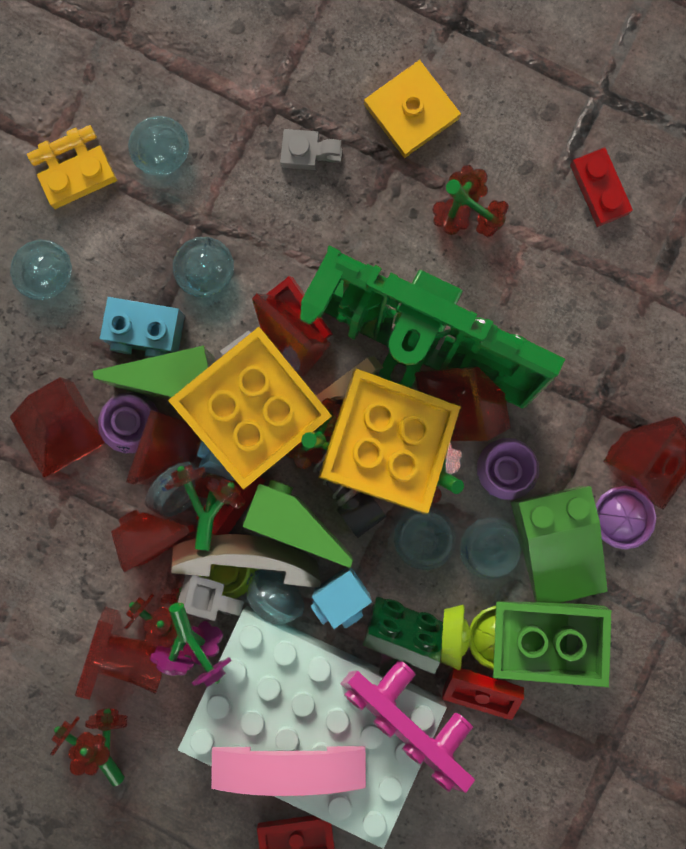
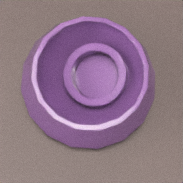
[98,392,161,453]
[477,438,539,500]
[596,486,657,550]

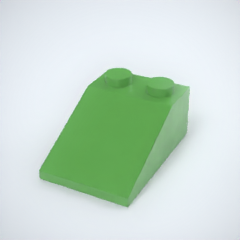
[93,345,216,400]
[242,479,353,568]
[511,486,608,603]
[493,601,612,687]

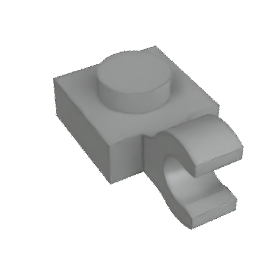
[280,129,342,170]
[178,574,244,621]

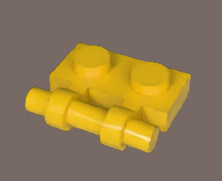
[27,125,118,209]

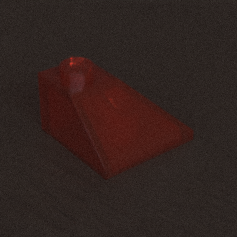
[252,293,331,377]
[415,367,511,441]
[10,377,106,478]
[126,410,202,485]
[603,416,686,510]
[111,509,198,573]

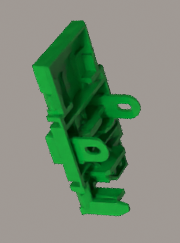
[300,245,565,409]

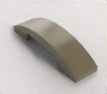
[171,534,321,588]

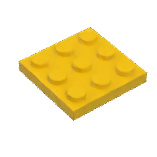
[168,327,332,490]
[318,368,460,514]

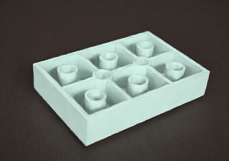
[178,606,447,849]

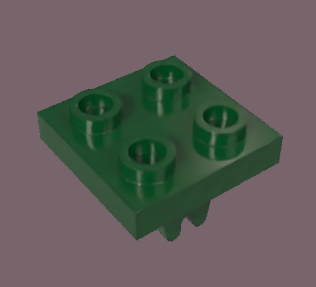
[363,596,443,676]

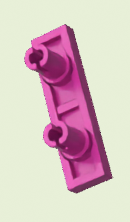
[340,660,475,793]

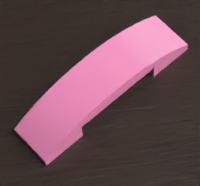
[211,746,366,796]

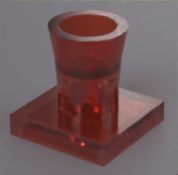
[75,607,171,700]

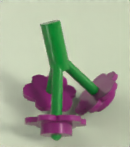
[150,603,232,687]

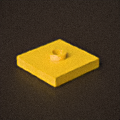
[364,60,461,159]

